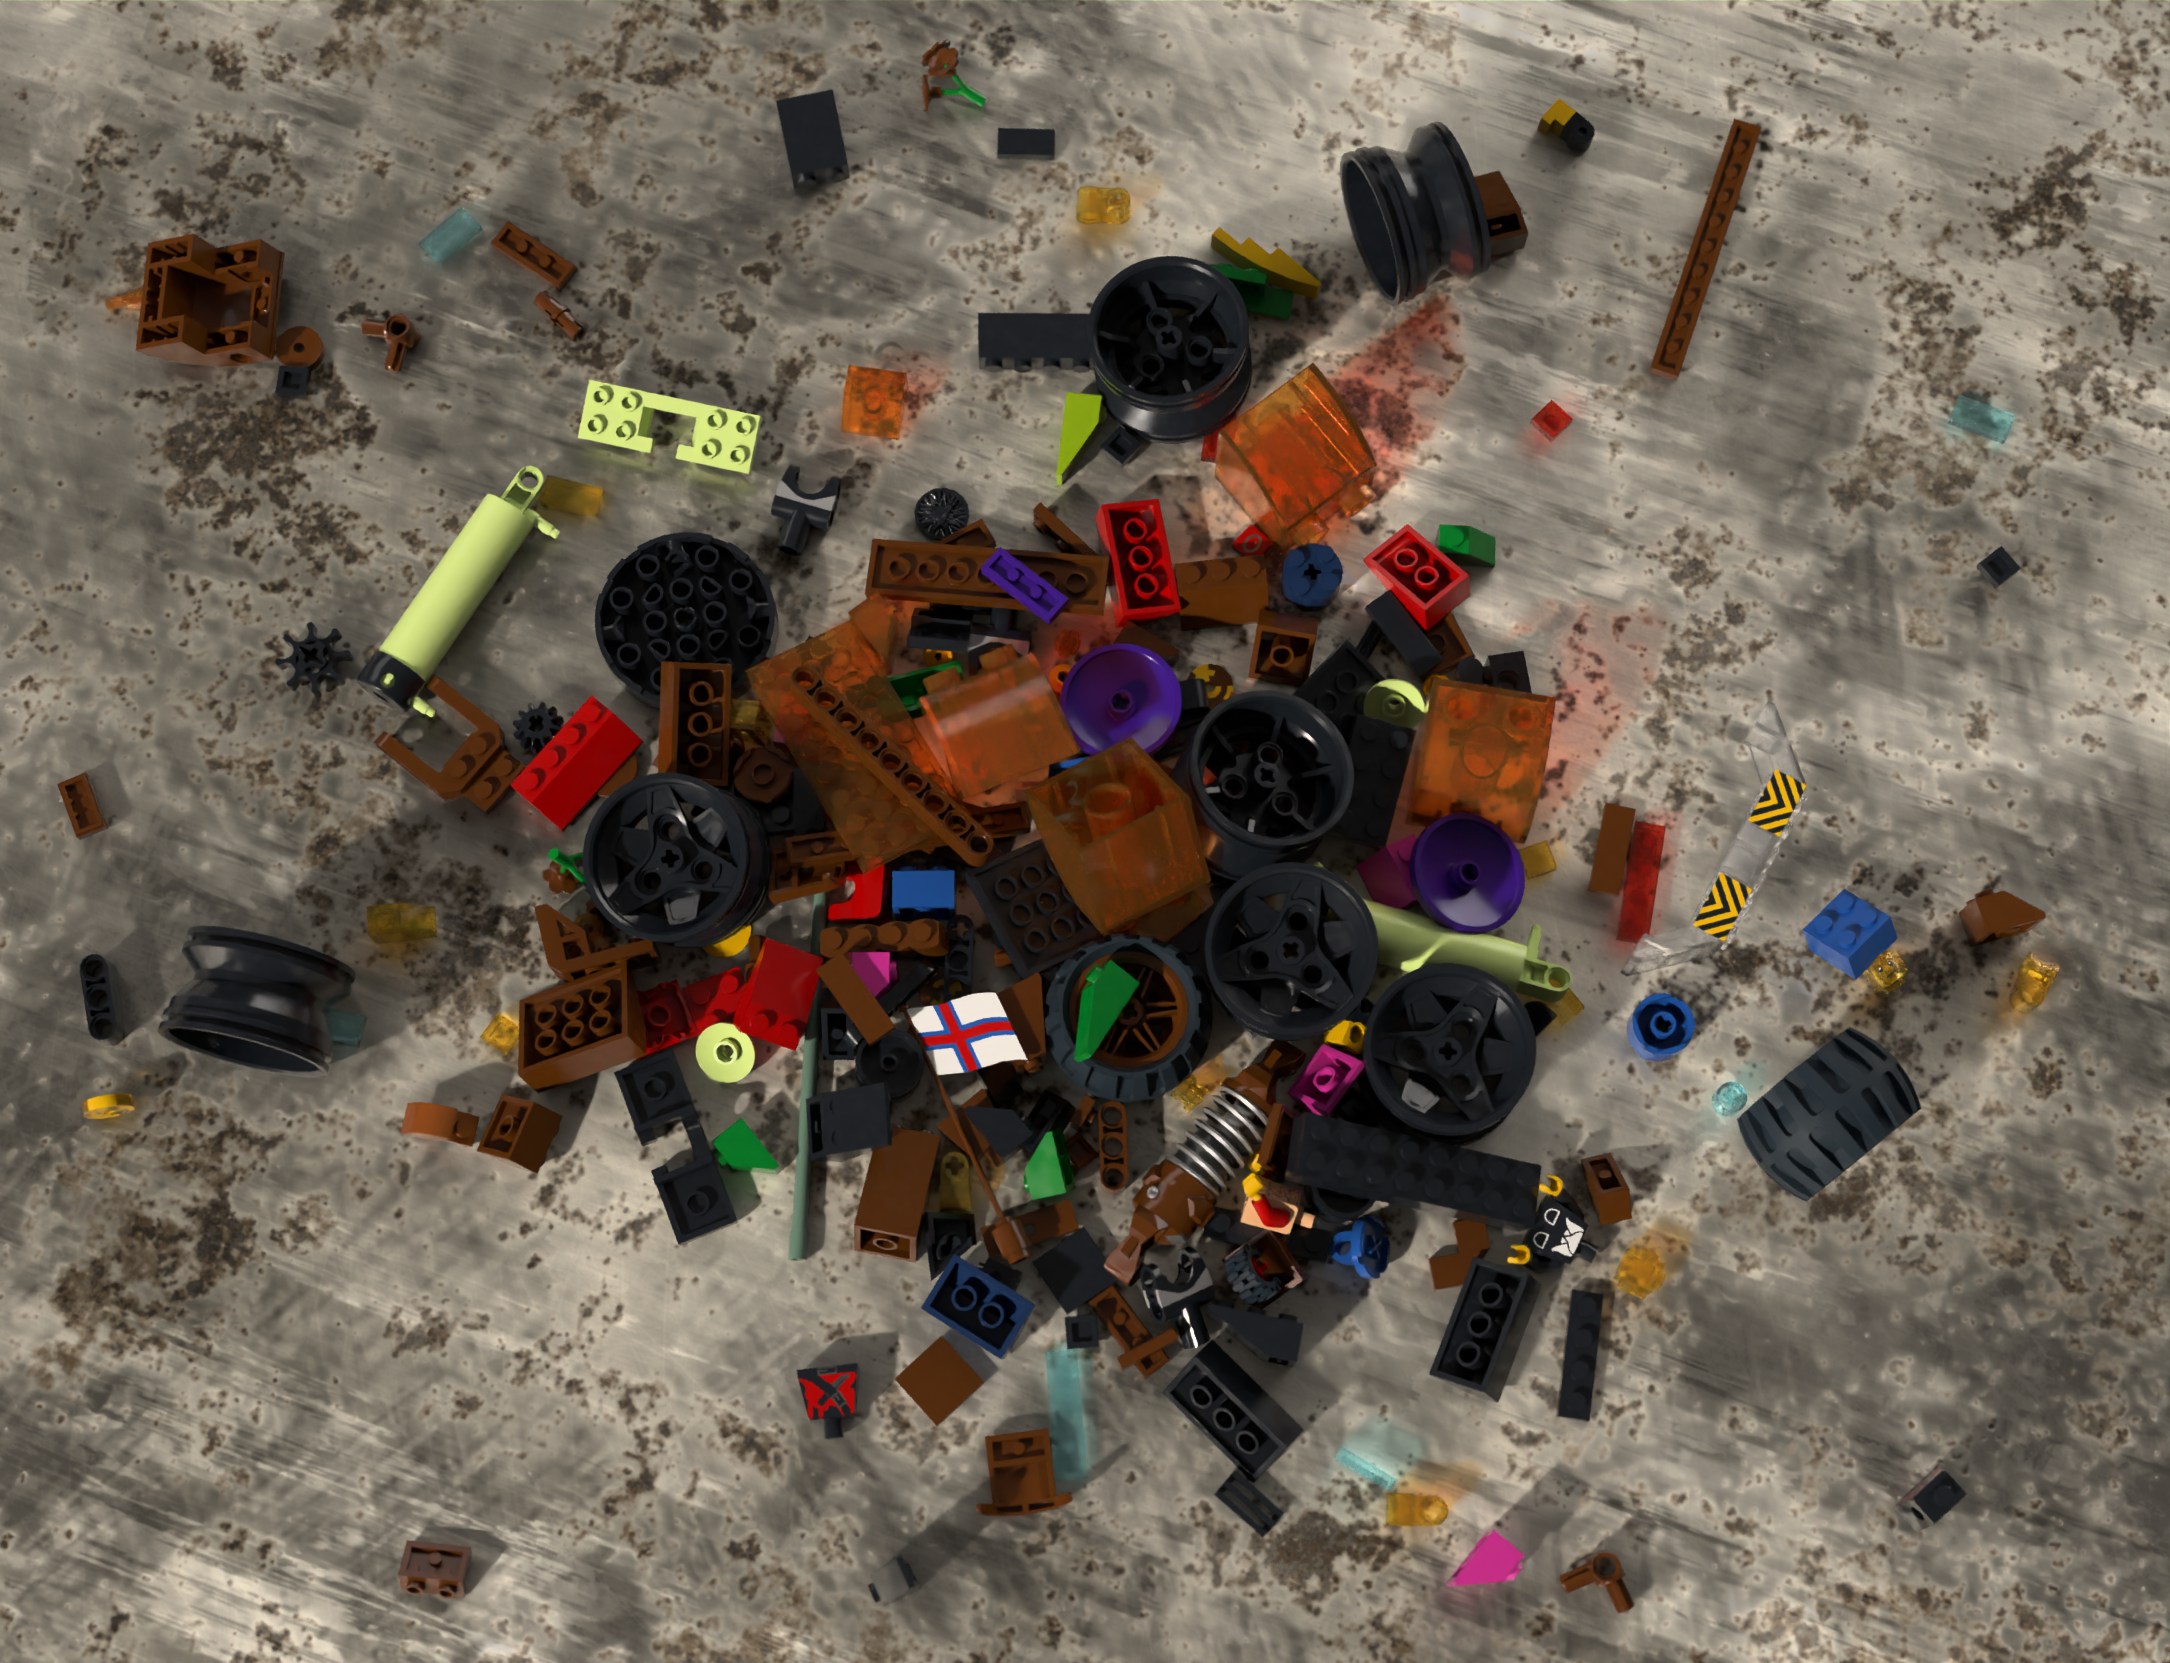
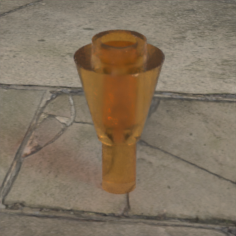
[105,286,143,311]

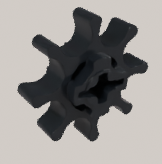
[275,622,354,698]

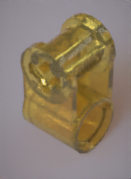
[1076,186,1132,224]
[2009,951,2059,1014]
[939,1152,971,1213]
[1386,1493,1448,1527]

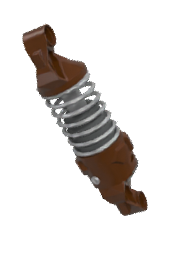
[1104,1040,1306,1287]

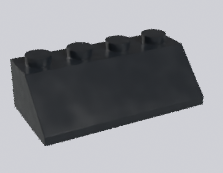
[978,313,1094,373]
[1429,1257,1542,1403]
[1162,1339,1304,1483]

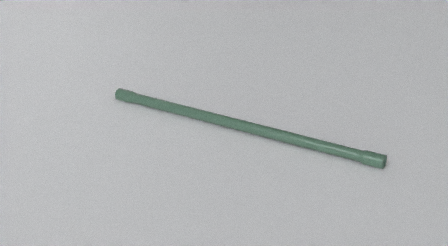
[788,891,830,1261]

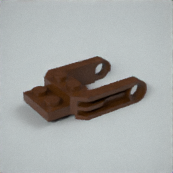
[374,675,526,815]

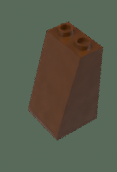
[854,1124,941,1263]

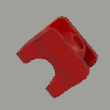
[828,858,893,927]

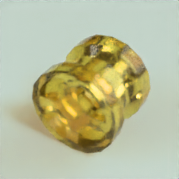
[1171,1074,1210,1113]

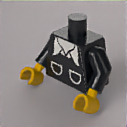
[1507,1174,1599,1273]

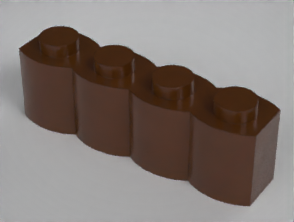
[820,919,949,964]

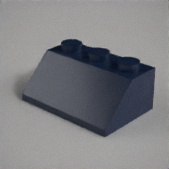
[921,1254,1036,1360]

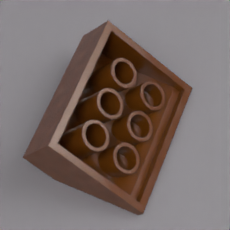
[518,961,647,1093]

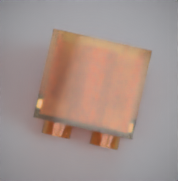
[1214,363,1377,555]
[916,644,1080,802]
[1405,677,1556,844]
[1024,737,1211,937]

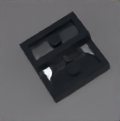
[907,608,974,653]

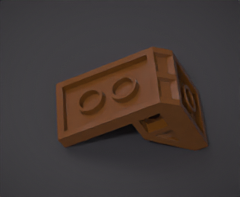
[534,904,662,983]

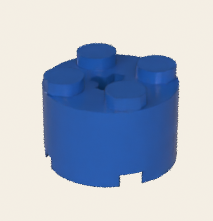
[1626,993,1695,1061]

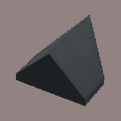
[924,1212,977,1281]

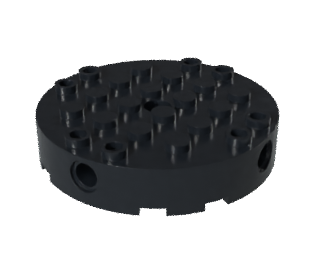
[595,532,779,710]

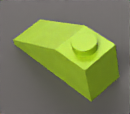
[1056,392,1107,485]

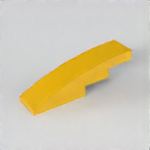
[1211,227,1321,299]

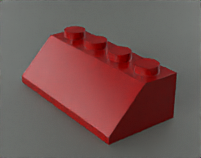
[1095,499,1181,628]
[510,695,644,832]

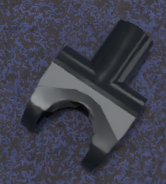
[771,464,841,556]
[968,608,1032,684]
[1140,1246,1215,1349]

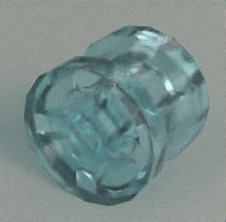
[1712,1082,1747,1116]

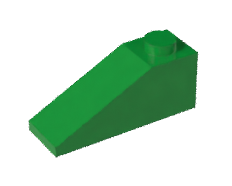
[1074,960,1140,1063]

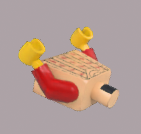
[1241,1148,1316,1234]

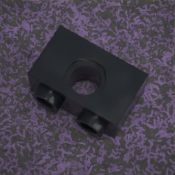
[1482,651,1535,721]

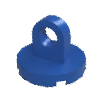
[1329,1215,1390,1279]

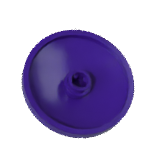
[1060,643,1182,763]
[1409,813,1525,933]

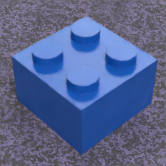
[892,866,957,921]
[1803,889,1898,980]

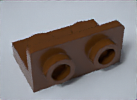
[398,1540,472,1599]

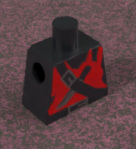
[797,1363,860,1440]
[1893,1467,1966,1532]

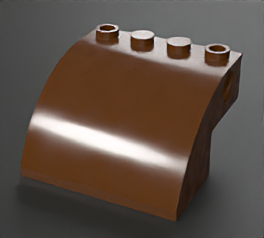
[136,234,284,367]

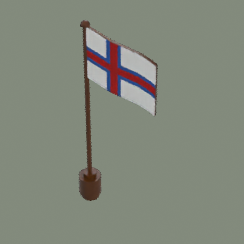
[899,992,1033,1266]

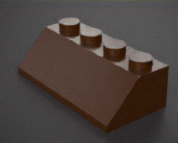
[658,661,732,786]

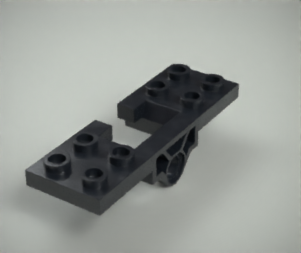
[614,1049,739,1246]

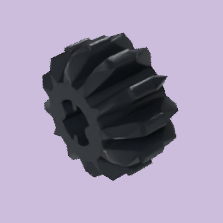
[513,702,564,754]

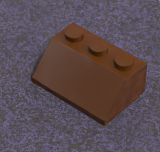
[1174,554,1269,632]

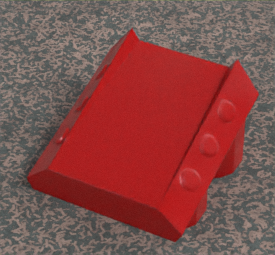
[636,980,698,1059]

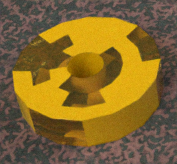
[82,1093,135,1119]

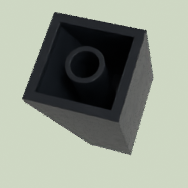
[776,89,850,189]

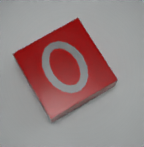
[1231,524,1273,557]

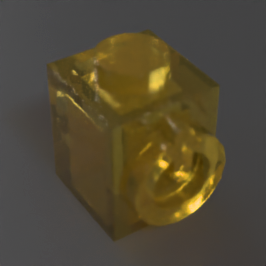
[1612,1247,1666,1299]

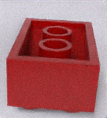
[1364,524,1470,631]
[731,937,824,1051]

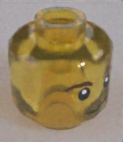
[1862,949,1909,994]

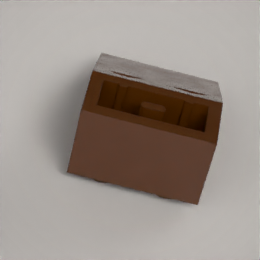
[1474,170,1528,256]

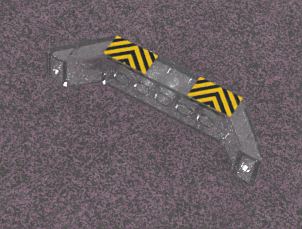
[1620,700,1807,976]

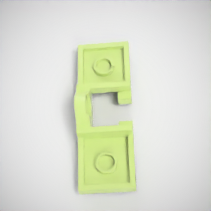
[578,380,762,475]

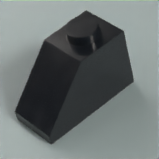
[821,988,855,1060]
[964,1106,1034,1163]

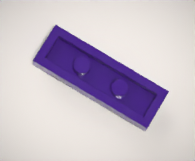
[981,547,1069,625]

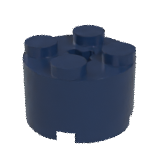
[1281,543,1343,612]

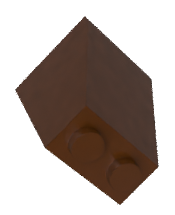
[998,972,1047,1078]

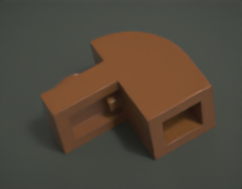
[401,1102,479,1147]

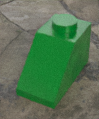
[1436,524,1495,568]
[711,1118,782,1174]
[1024,1127,1076,1200]

